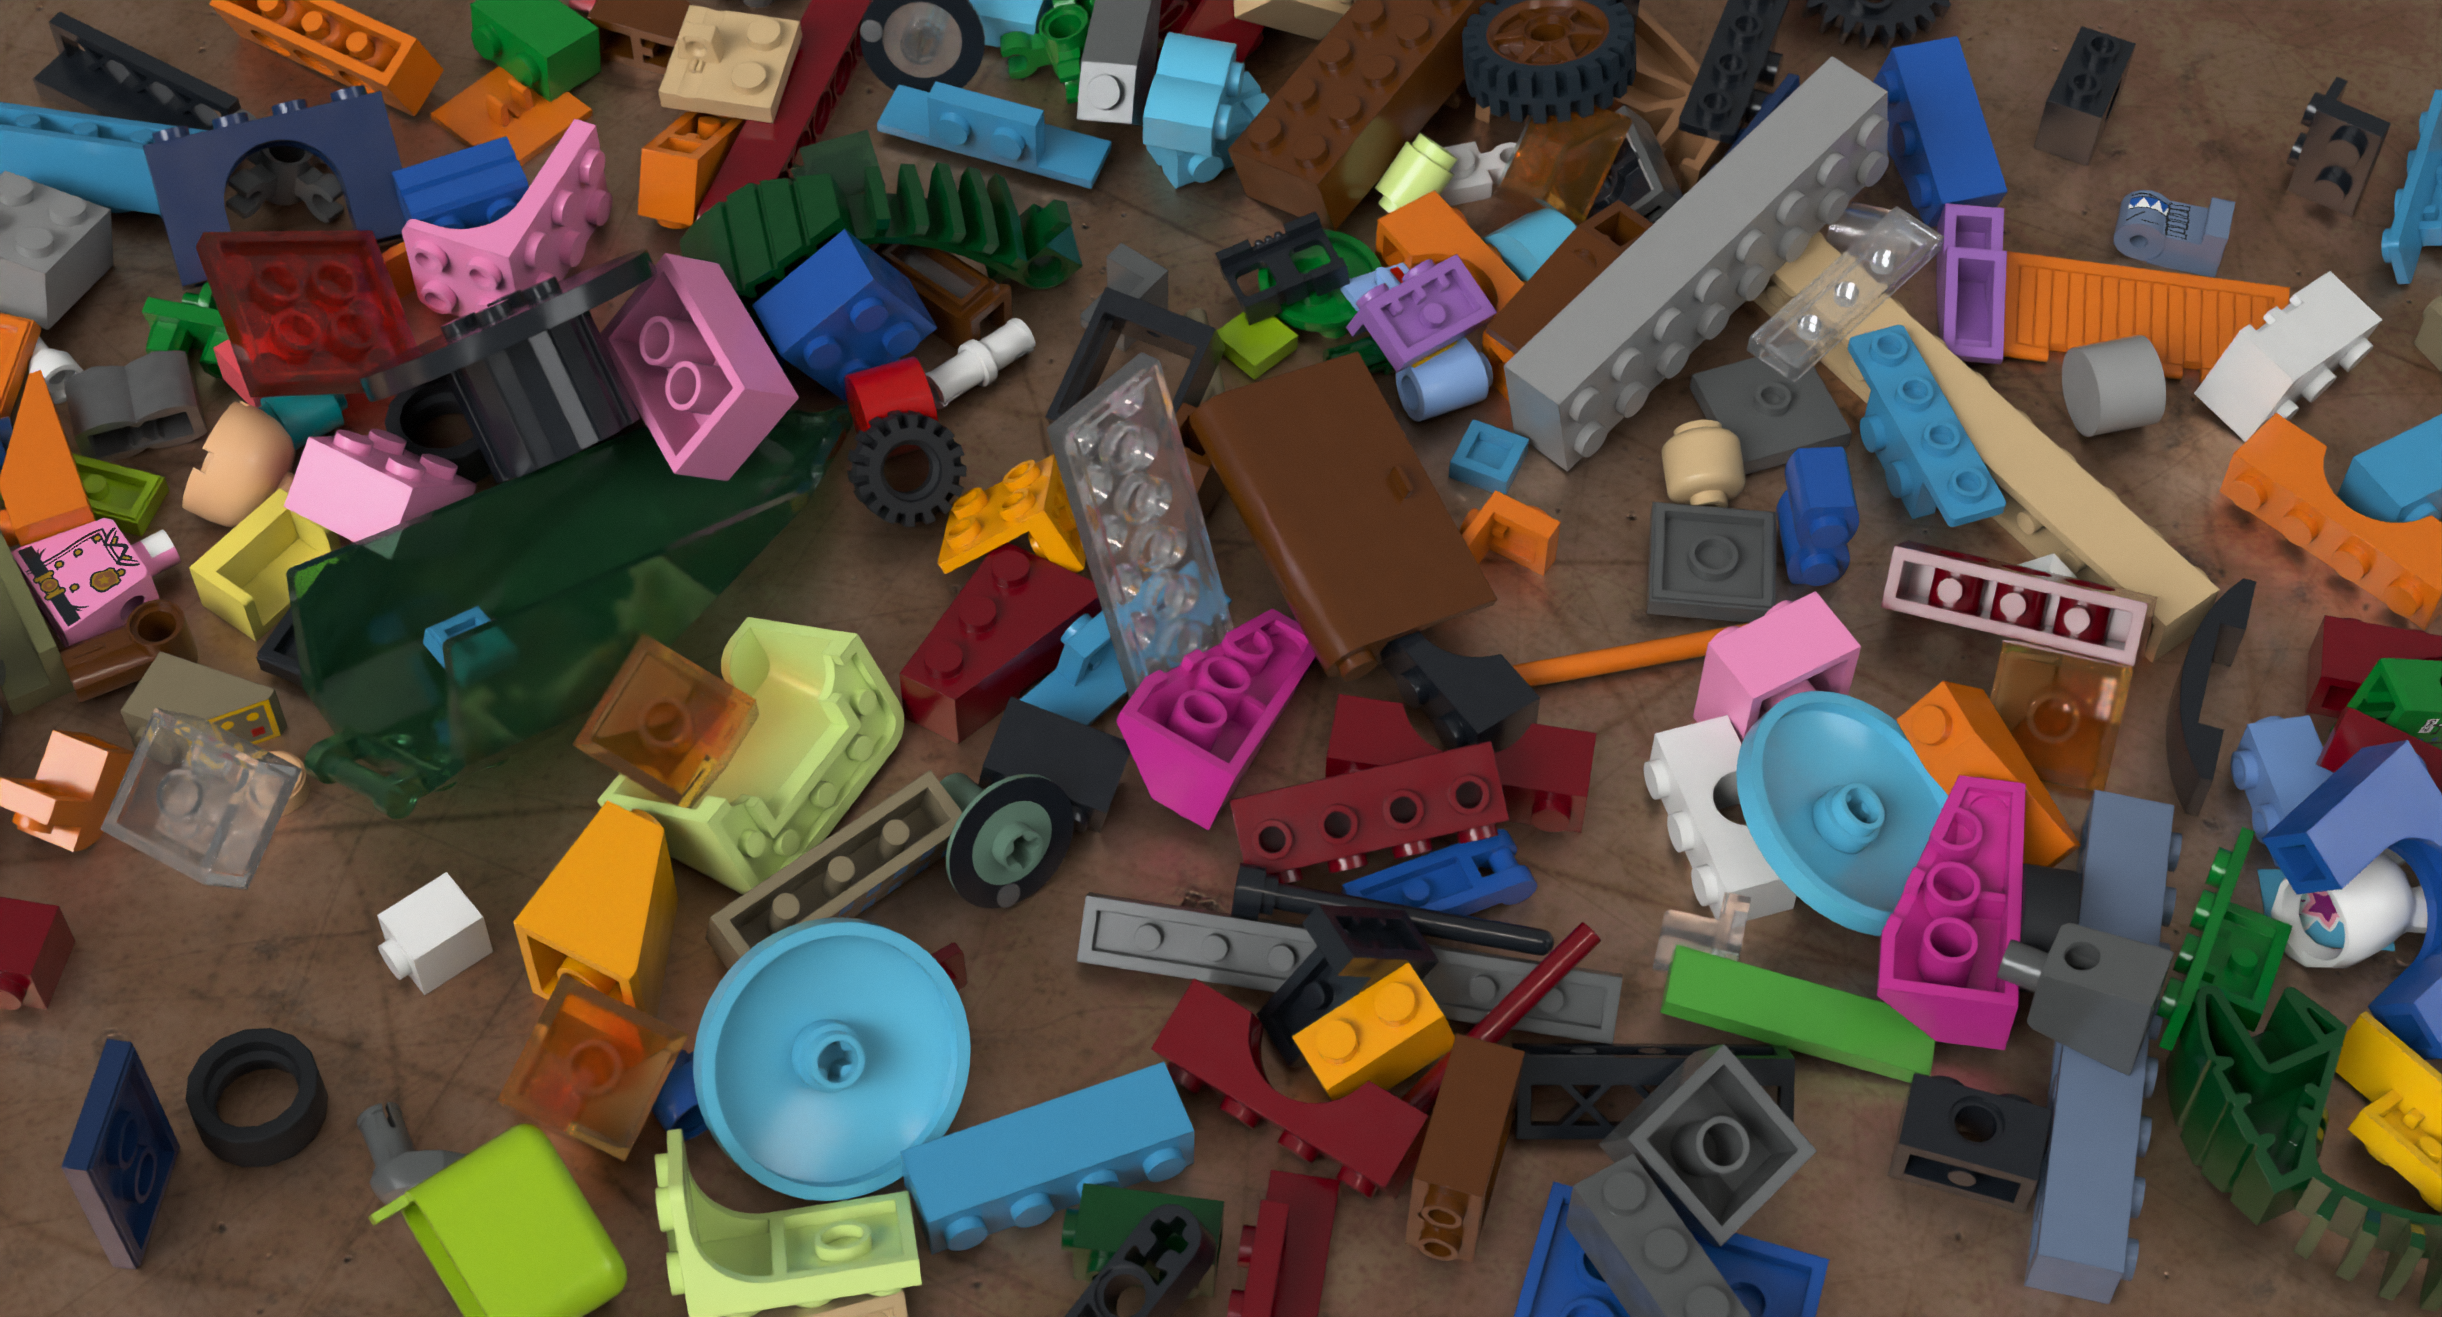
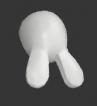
[2271,848,2427,969]

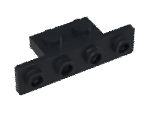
[1678,0,1790,144]

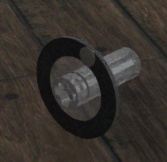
[860,0,985,93]

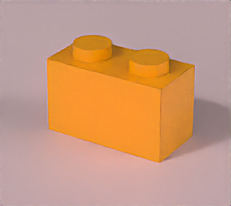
[1292,962,1455,1101]

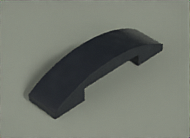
[2166,578,2256,817]

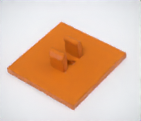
[430,66,593,167]

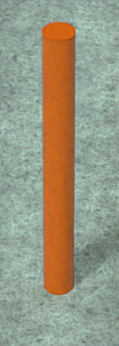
[1512,623,1748,687]

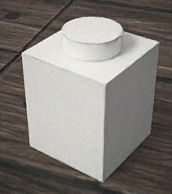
[377,872,493,995]

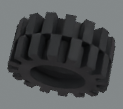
[847,410,967,527]

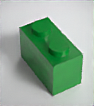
[470,0,601,102]

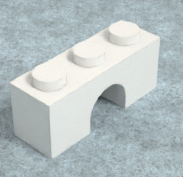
[1644,715,1797,928]

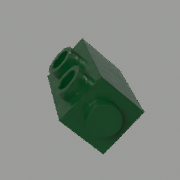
[1061,1183,1224,1299]

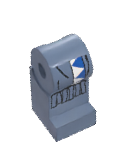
[2114,190,2235,278]

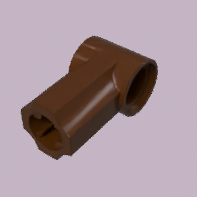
[59,599,198,703]

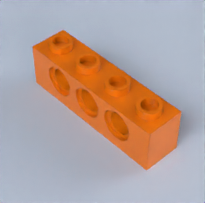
[209,0,444,117]

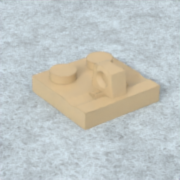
[658,5,802,123]

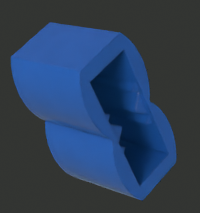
[1776,447,1859,586]

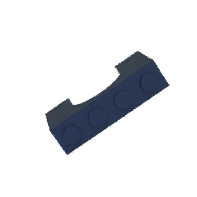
[143,85,407,291]

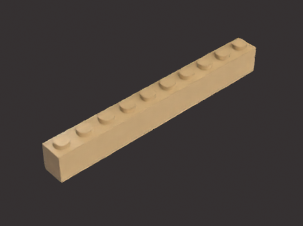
[1753,231,2220,663]

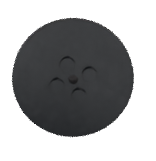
[358,249,657,483]

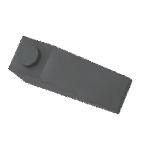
[1076,0,1161,126]

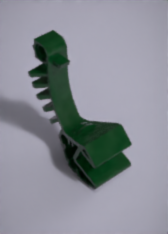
[680,162,1083,354]
[2166,985,2442,1312]

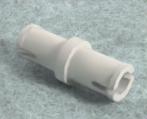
[925,318,1035,409]

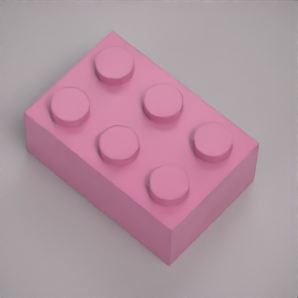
[600,253,799,481]

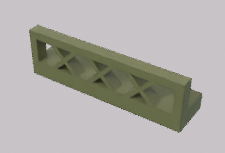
[0,530,75,716]

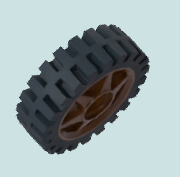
[1462,0,1636,124]

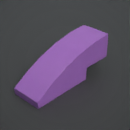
[1936,203,2007,364]

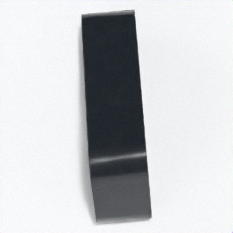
[1064,1204,1216,1317]

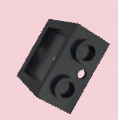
[1045,287,1226,477]

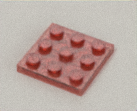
[196,230,417,398]

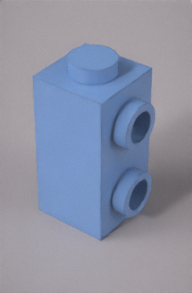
[2230,715,2333,867]

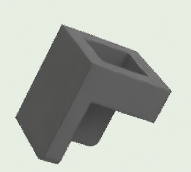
[1080,243,1168,352]

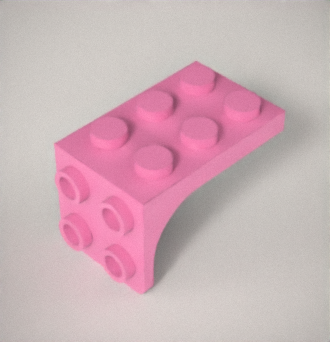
[402,119,612,317]

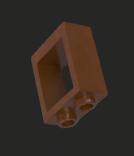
[1405,1034,1525,1262]

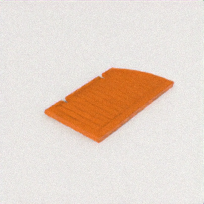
[2003,251,2290,383]

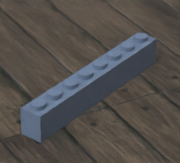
[2024,789,2182,1304]

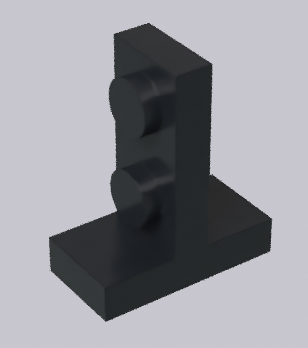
[1256,904,1439,1067]

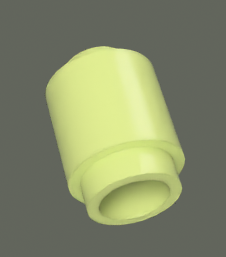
[1375,133,1458,213]

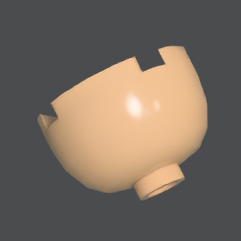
[182,400,296,527]

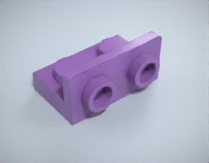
[1346,254,1497,373]

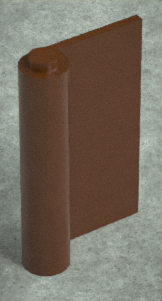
[1189,351,1497,682]

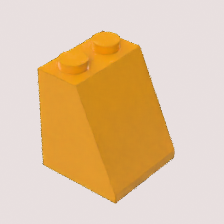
[513,800,679,1049]

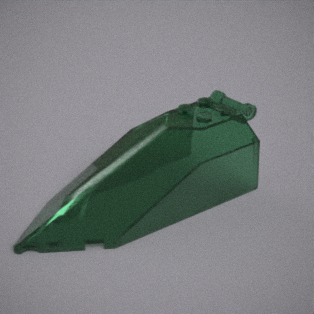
[286,405,854,820]

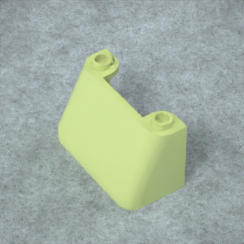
[597,617,904,894]

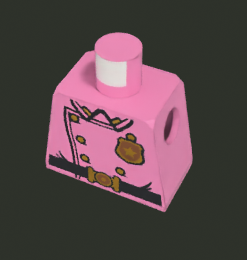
[11,518,181,647]

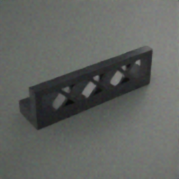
[33,12,241,130]
[1512,1043,1795,1140]

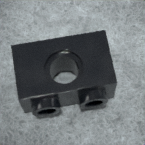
[2034,26,2136,166]
[1888,1073,2052,1213]

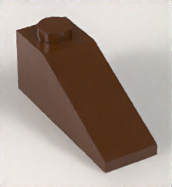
[587,0,692,75]

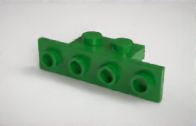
[2156,827,2293,1052]

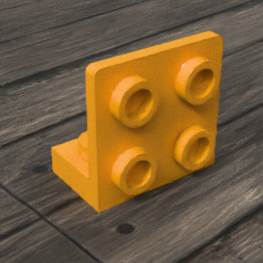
[937,454,1094,574]

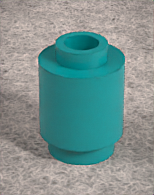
[258,371,348,451]

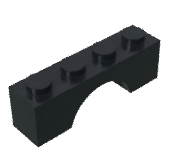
[1376,631,1540,753]

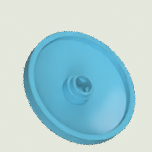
[1736,691,1948,936]
[693,917,971,1201]

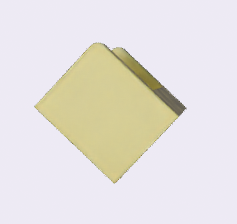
[189,488,345,642]

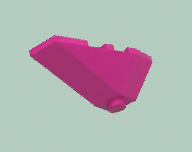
[1116,608,1317,831]
[1877,775,2026,1050]

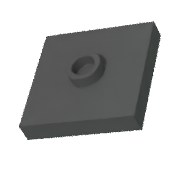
[1690,345,1852,475]
[1647,502,1777,623]

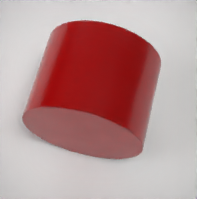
[845,356,939,459]

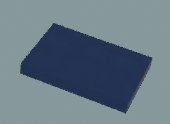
[61,1039,180,1270]

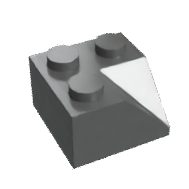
[1599,1044,1817,1247]

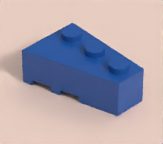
[1873,36,2008,228]

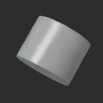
[2062,335,2166,437]

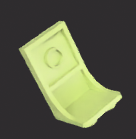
[655,1128,922,1317]

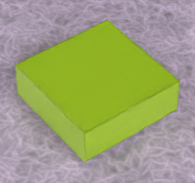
[1217,312,1298,380]

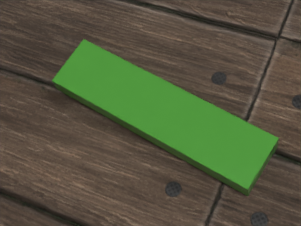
[1660,945,1936,1083]

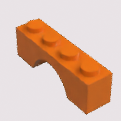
[1375,190,1527,402]
[2219,413,2442,630]

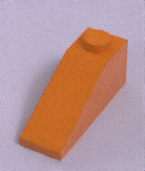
[637,111,746,229]
[0,370,96,547]
[1896,681,2081,868]

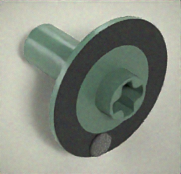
[940,773,1074,909]

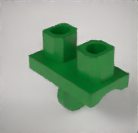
[142,279,253,379]

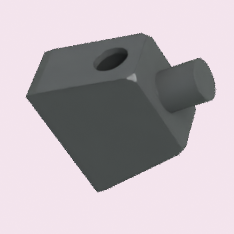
[1997,923,2174,1076]

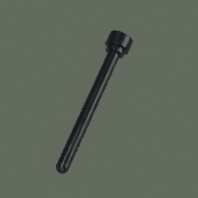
[1231,862,1554,956]

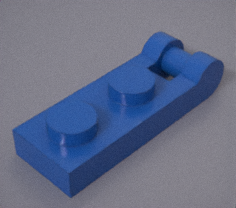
[1341,829,1538,916]

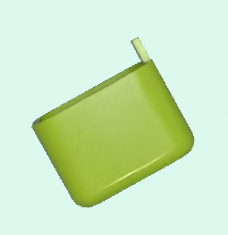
[369,1123,627,1317]

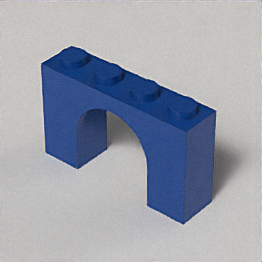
[2262,740,2442,1060]

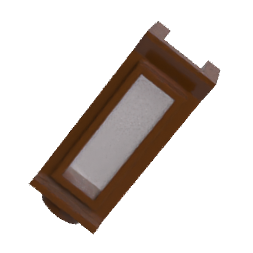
[869,243,1013,350]

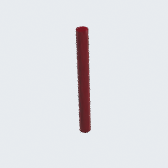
[1401,922,1601,1113]

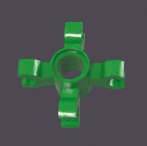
[1000,0,1090,104]

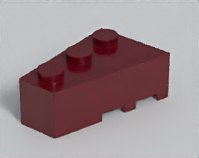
[899,542,1110,744]

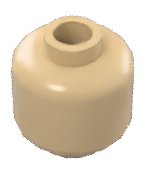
[1661,420,1746,508]

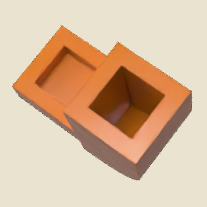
[0,730,142,852]

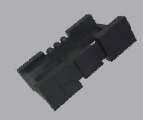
[1215,211,1350,326]

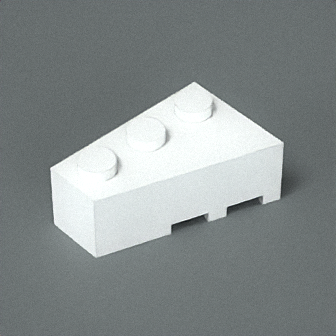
[2194,271,2383,442]

